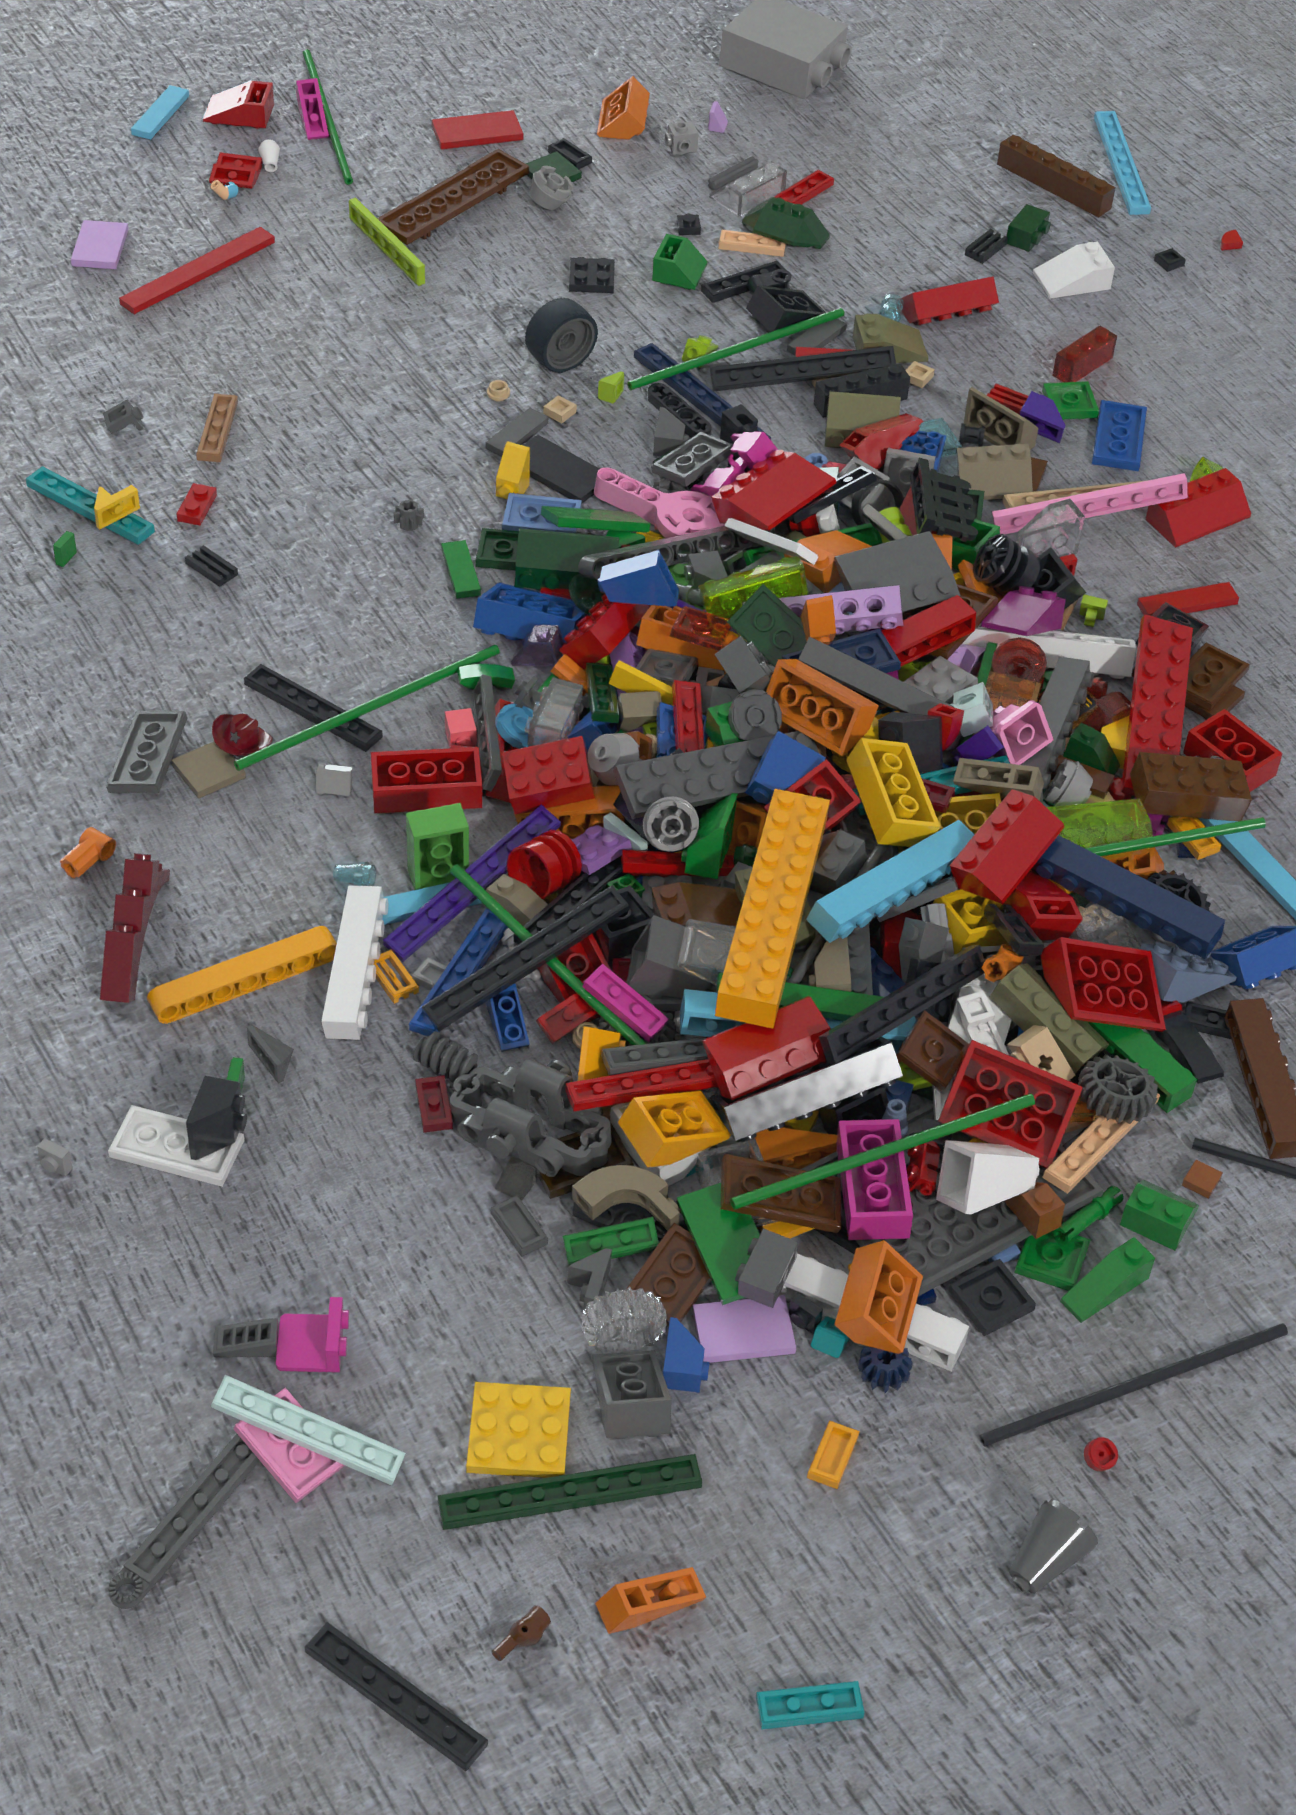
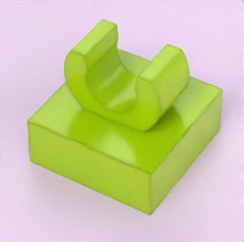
[1079,594,1108,627]

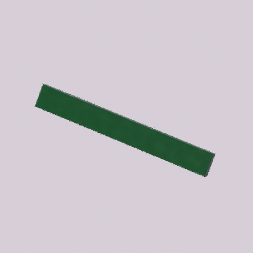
[438,1454,702,1530]

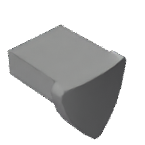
[316,763,352,796]

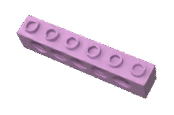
[743,585,903,635]

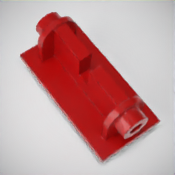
[907,1141,940,1195]

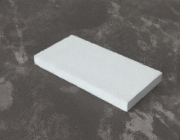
[108,1105,244,1187]

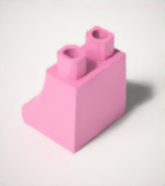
[975,700,1054,765]

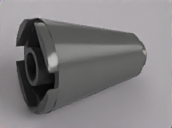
[1009,1499,1098,1594]

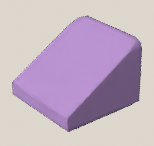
[708,101,728,133]

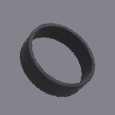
[851,480,904,526]

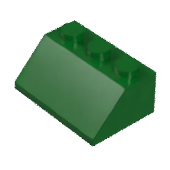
[681,793,738,879]

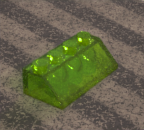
[698,556,808,624]
[1047,799,1153,848]

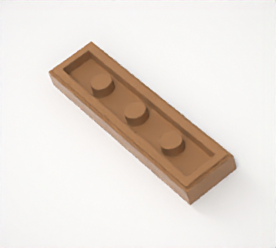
[196,394,238,462]

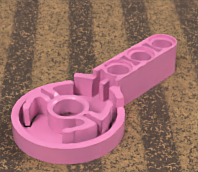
[594,467,725,547]

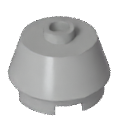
[530,166,573,210]
[588,733,642,786]
[1043,759,1093,812]
[643,797,699,852]

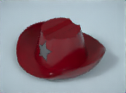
[212,713,273,756]

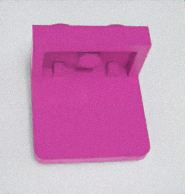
[276,1297,349,1372]

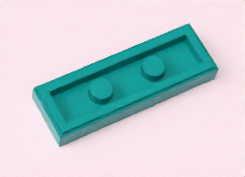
[756,1681,865,1730]

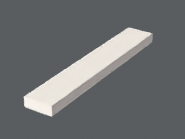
[725,518,818,565]

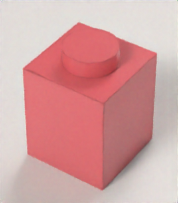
[445,708,477,748]

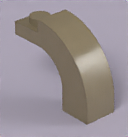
[572,1165,680,1231]

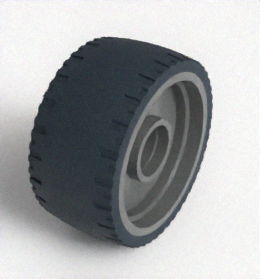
[525,298,598,373]

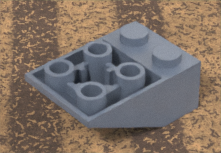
[1140,942,1237,1003]

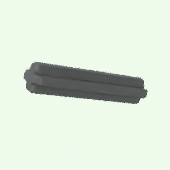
[708,156,759,190]

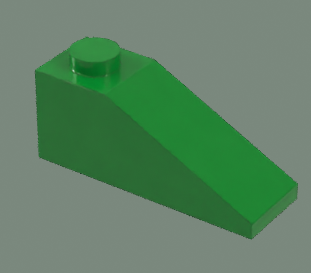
[1060,1237,1155,1323]

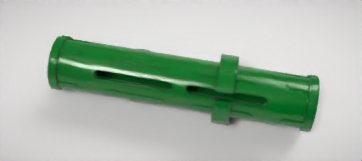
[1053,1186,1124,1245]

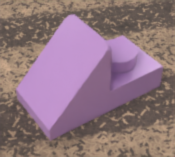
[934,644,985,675]

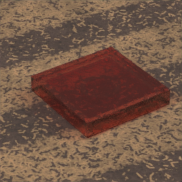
[670,606,732,651]

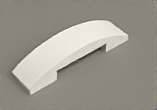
[956,990,1010,1056]

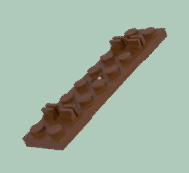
[377,149,529,245]

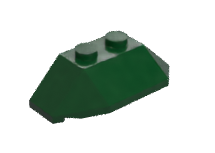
[742,197,830,249]

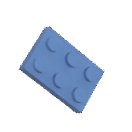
[502,493,582,533]

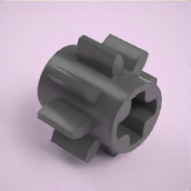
[394,500,424,531]

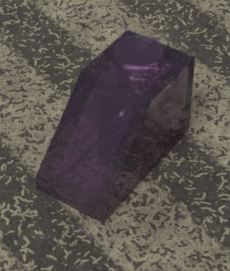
[510,625,564,666]

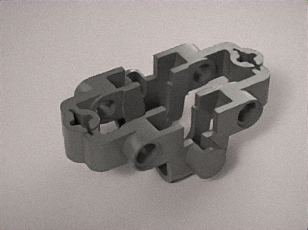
[450,1059,612,1177]

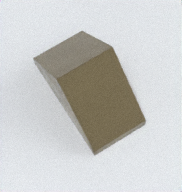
[617,691,662,732]

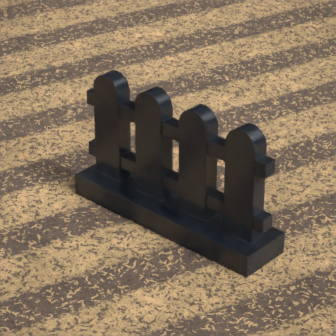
[910,457,978,542]

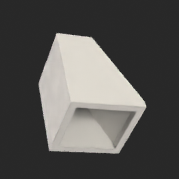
[936,1140,1039,1214]

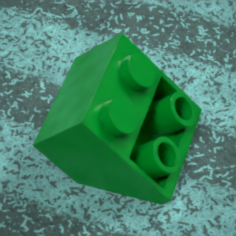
[652,233,708,290]

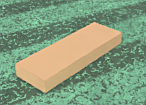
[718,230,786,257]

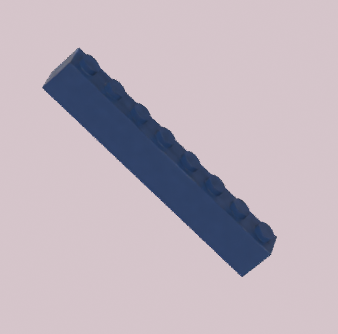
[1031,835,1225,959]

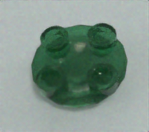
[569,574,605,615]

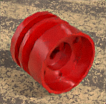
[507,830,582,899]

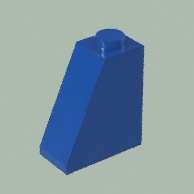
[598,550,679,607]
[745,731,826,805]

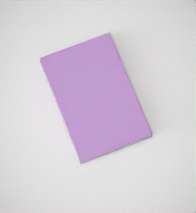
[71,220,128,269]
[692,1295,796,1363]

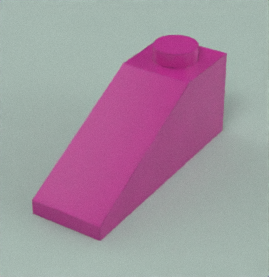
[296,78,329,140]

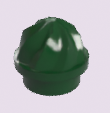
[734,844,757,867]

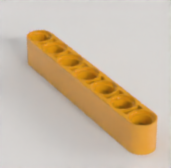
[147,926,337,1024]

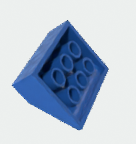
[473,582,594,652]

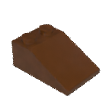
[651,882,741,941]

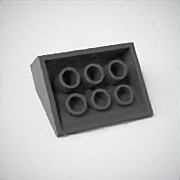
[834,531,960,617]

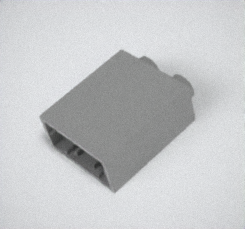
[719,0,852,99]

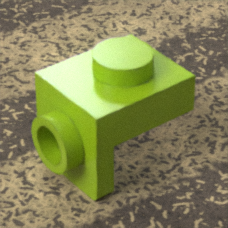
[682,335,718,367]

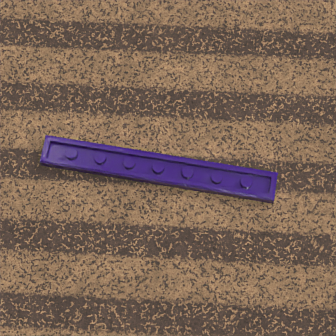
[383,805,561,962]

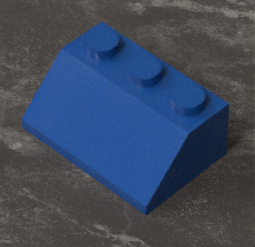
[1210,925,1296,989]

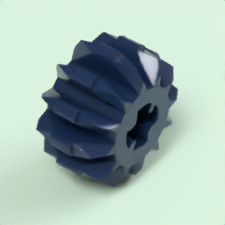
[858,1347,913,1393]

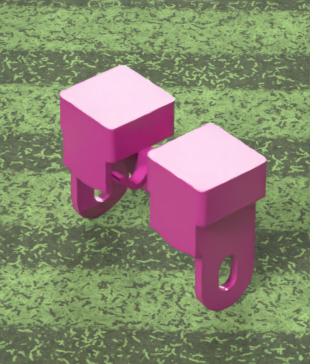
[691,431,778,497]

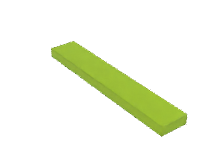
[349,197,425,286]

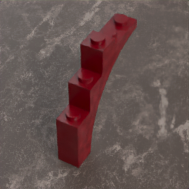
[100,853,170,1003]

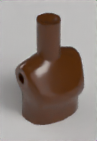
[492,1605,551,1661]

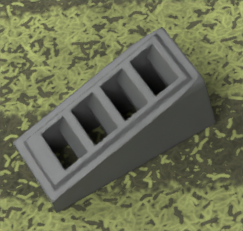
[213,1318,279,1357]

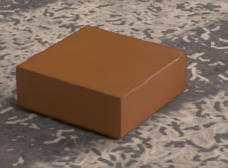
[1182,1160,1223,1199]

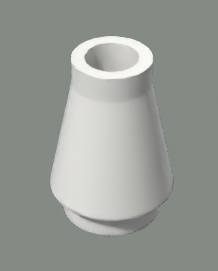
[258,140,280,172]

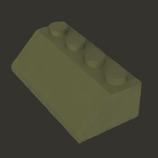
[989,963,1109,1075]

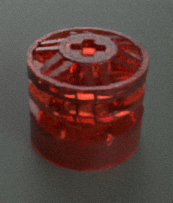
[990,637,1047,698]

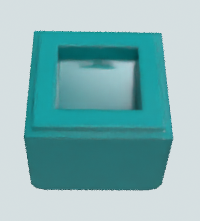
[811,1316,850,1358]

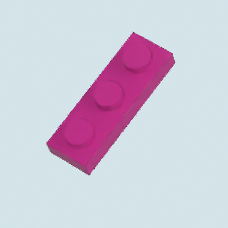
[582,964,669,1042]

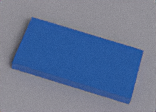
[1092,400,1147,472]

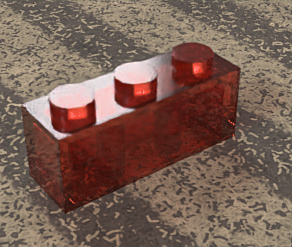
[1052,325,1117,382]

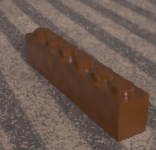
[997,134,1116,218]
[1224,998,1296,1159]

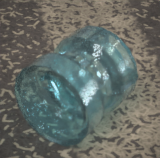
[879,294,903,322]

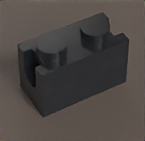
[720,404,758,456]

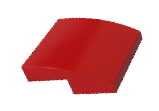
[209,152,263,189]

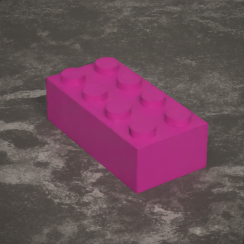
[836,1119,913,1240]

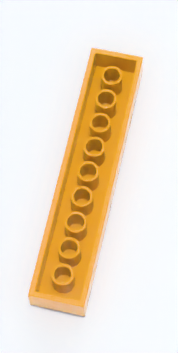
[715,789,830,1028]

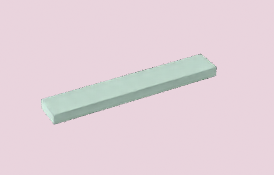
[211,1375,406,1486]

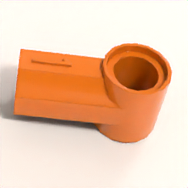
[551,654,588,696]
[60,827,116,879]
[982,944,1024,983]

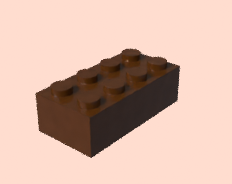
[1130,752,1252,821]

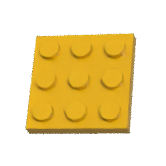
[466,1382,571,1478]

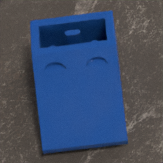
[899,430,947,473]

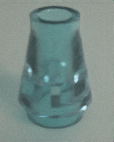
[333,862,376,886]

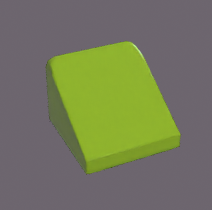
[598,371,624,404]

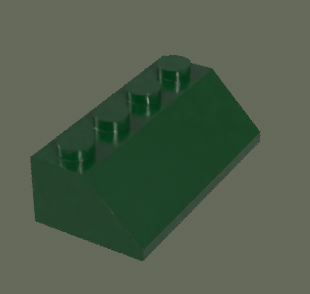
[514,528,619,595]

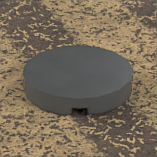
[728,689,782,741]

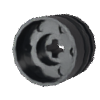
[973,534,1041,596]

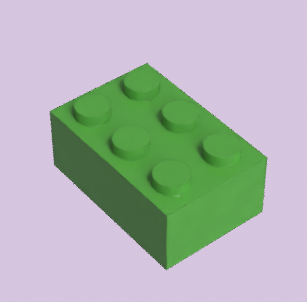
[406,803,469,890]

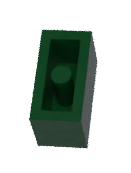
[1007,204,1051,252]

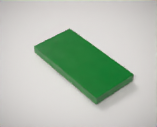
[541,506,651,533]
[677,1182,760,1306]

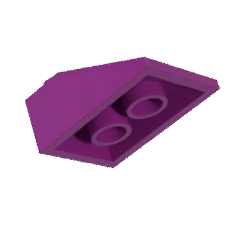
[981,586,1066,636]

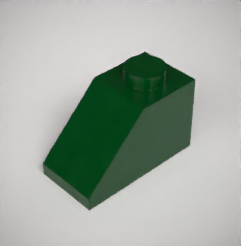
[1063,723,1120,775]

